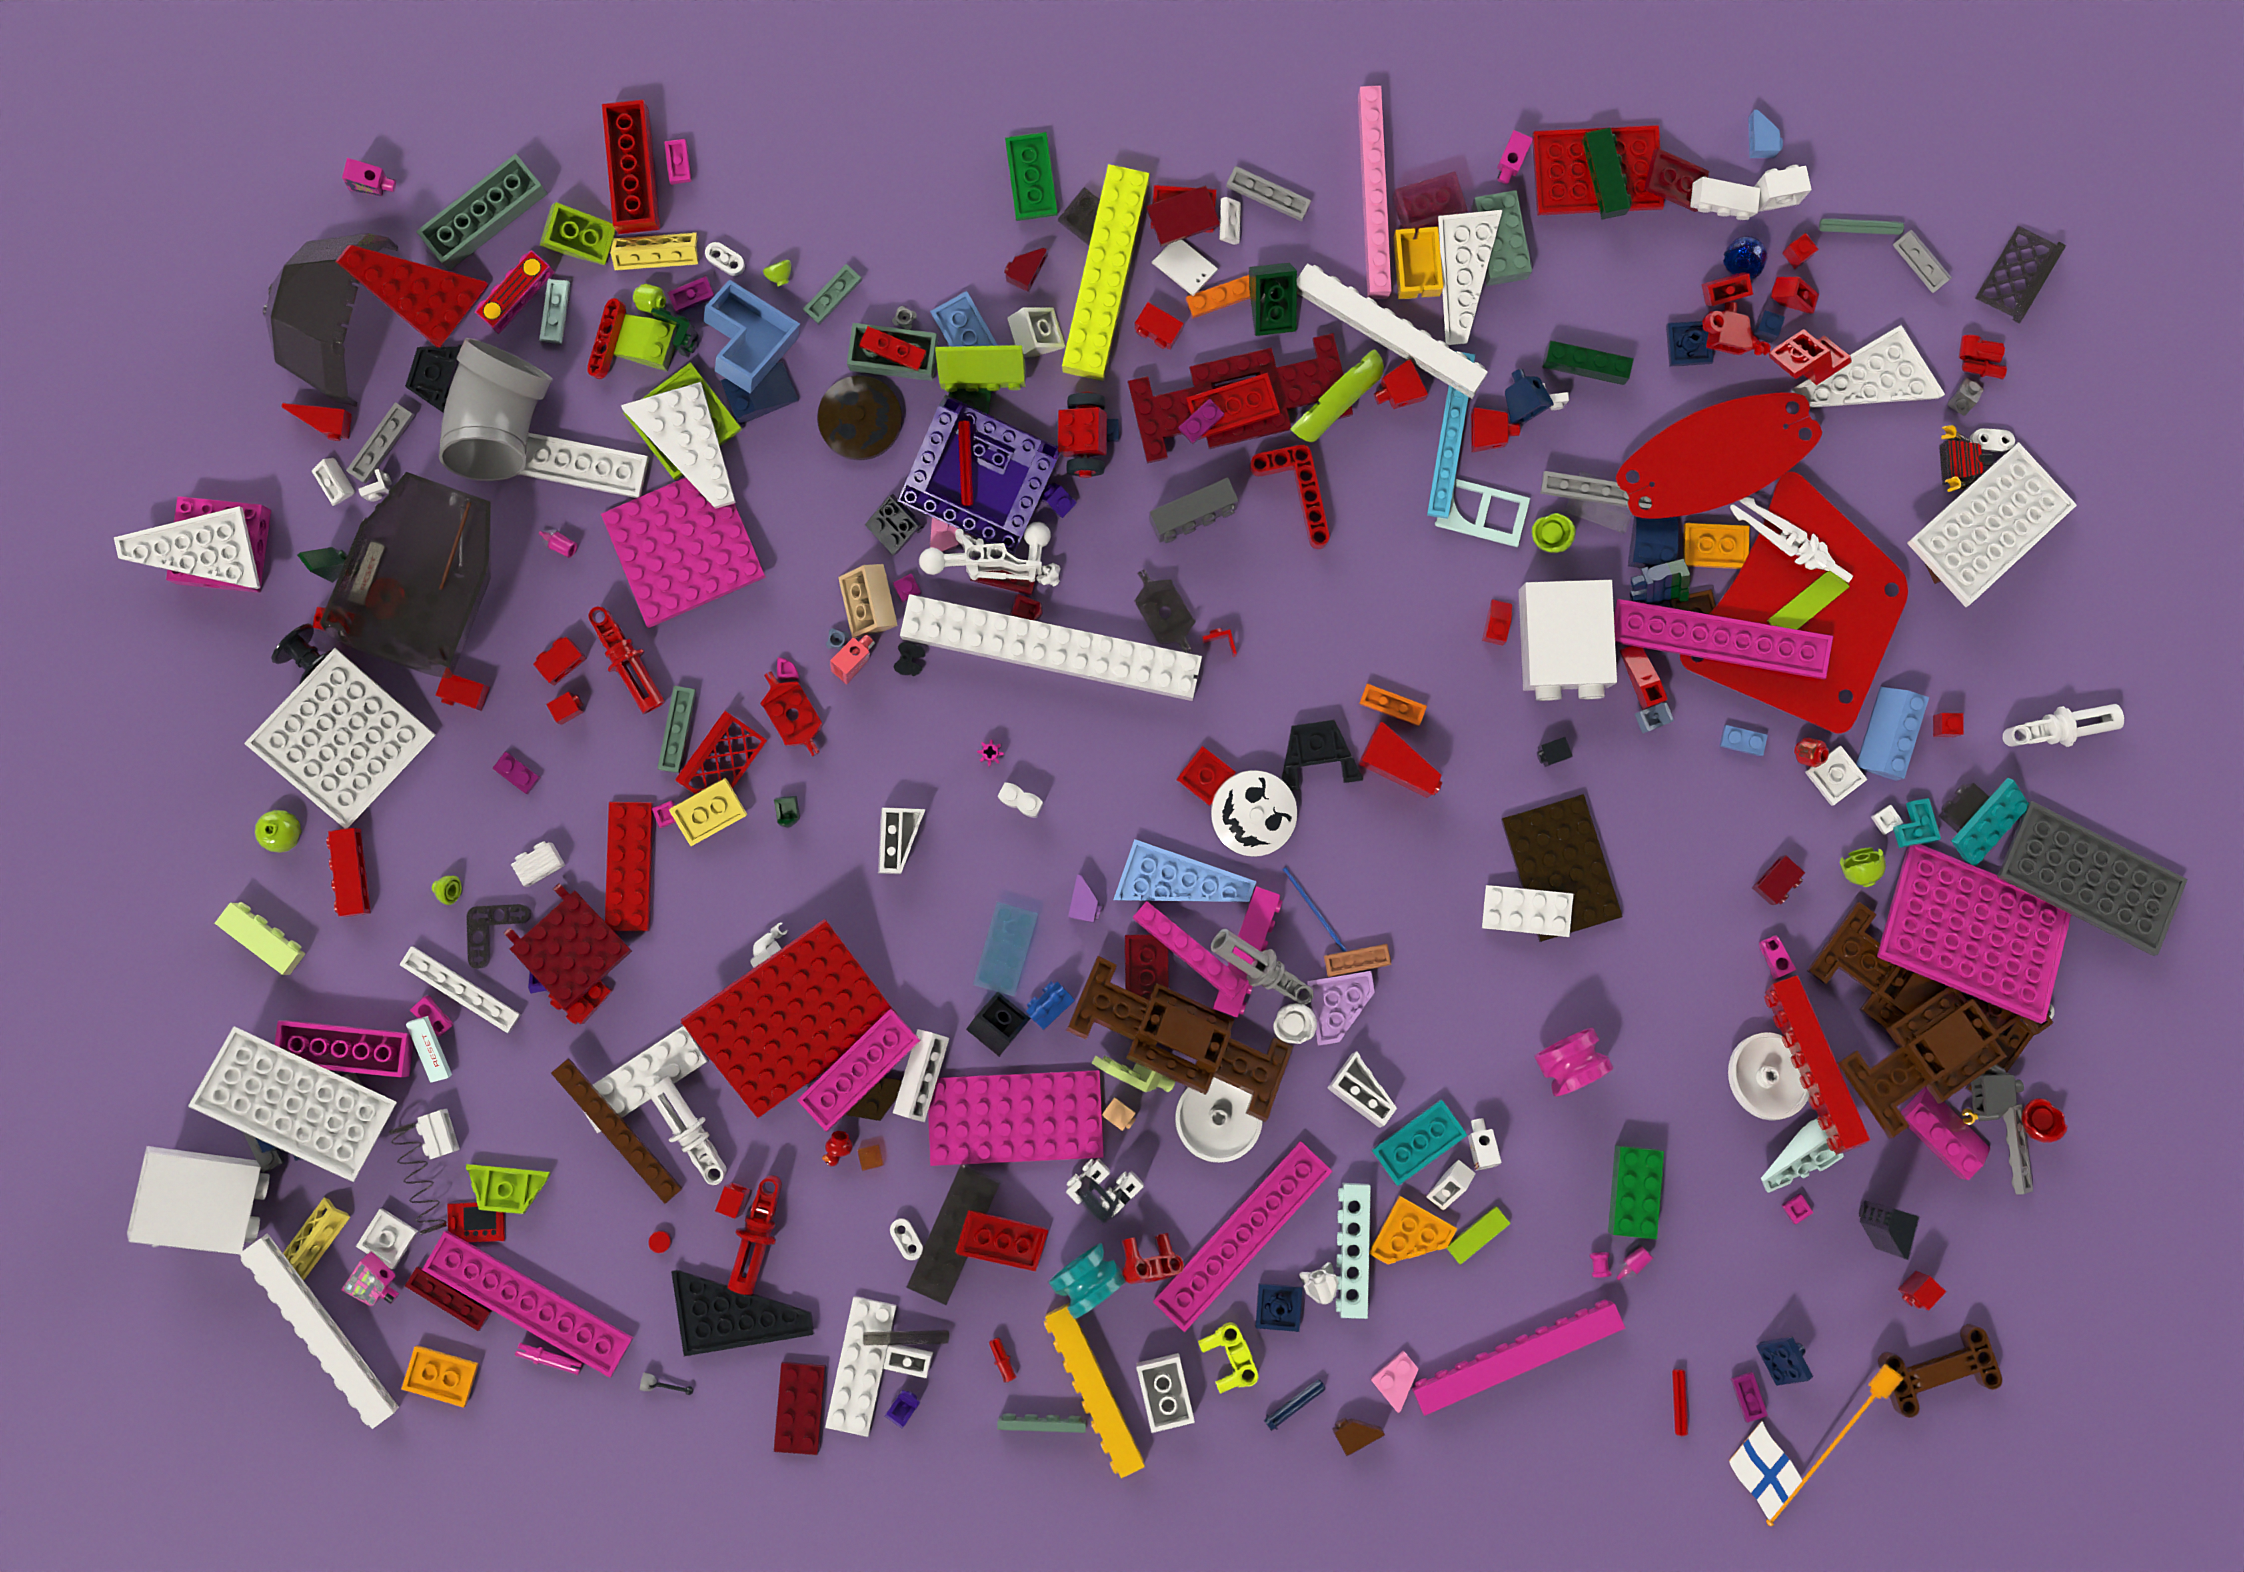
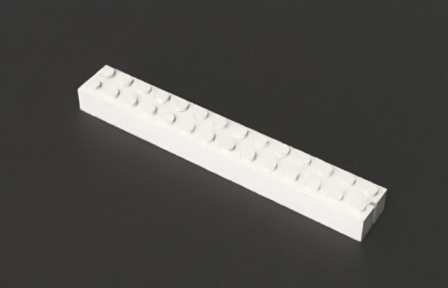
[900,594,1202,701]

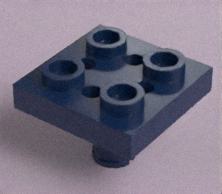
[1666,321,1714,367]
[1255,1283,1302,1332]
[1756,1337,1813,1386]

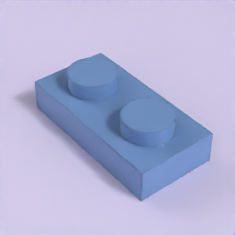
[1719,725,1768,756]

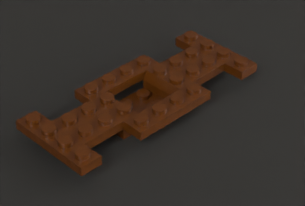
[1807,902,2034,1093]
[1066,956,1293,1122]
[1837,986,2054,1139]

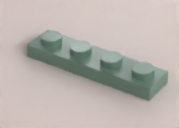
[657,686,696,773]
[997,1413,1086,1433]

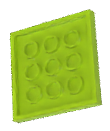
[623,362,742,480]

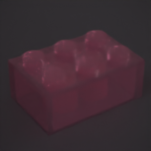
[1392,171,1468,234]

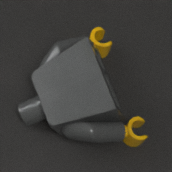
[1961,1065,2024,1125]

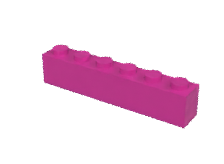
[1212,886,1282,1018]

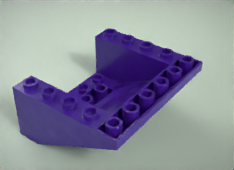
[898,395,1060,554]

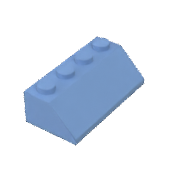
[1856,687,1929,781]

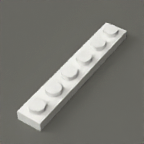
[400,947,521,1033]

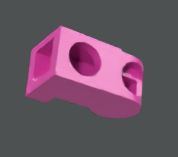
[1759,935,1796,980]
[410,995,453,1037]

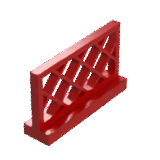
[675,711,767,794]

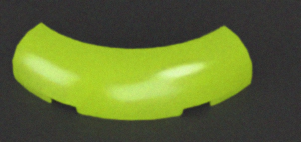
[1290,349,1384,442]

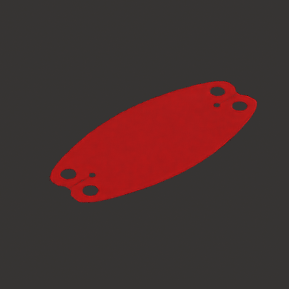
[1615,392,1822,519]

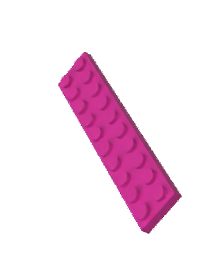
[1614,599,1833,679]
[1152,1141,1333,1332]
[422,1230,633,1378]

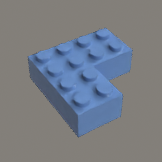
[704,280,800,393]

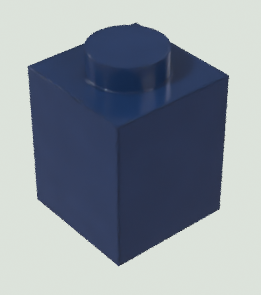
[1753,310,1785,344]

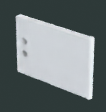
[1152,240,1218,296]

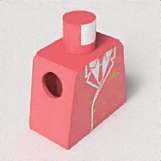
[830,635,875,685]

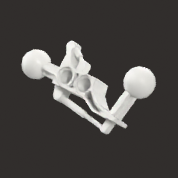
[919,522,1051,582]

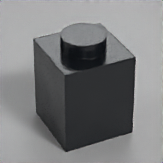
[1537,737,1573,767]

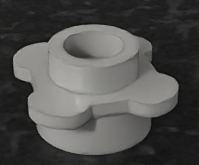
[892,306,917,330]

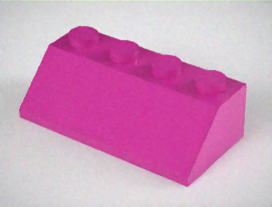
[1901,1087,1991,1181]

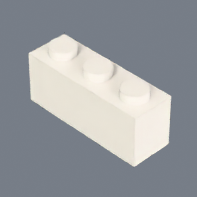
[1690,177,1761,220]

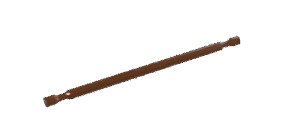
[439,502,472,590]

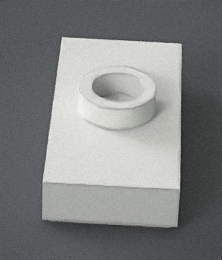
[1220,197,1241,245]

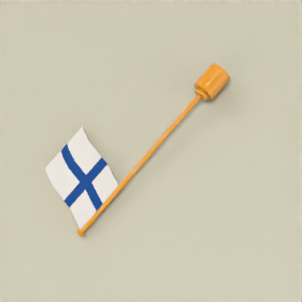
[1729,1364,1903,1526]

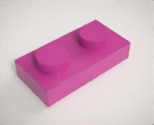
[664,139,692,185]

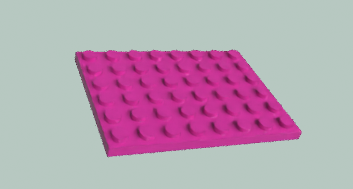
[1877,844,2071,1024]

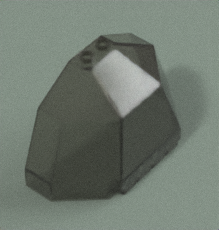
[263,233,398,406]

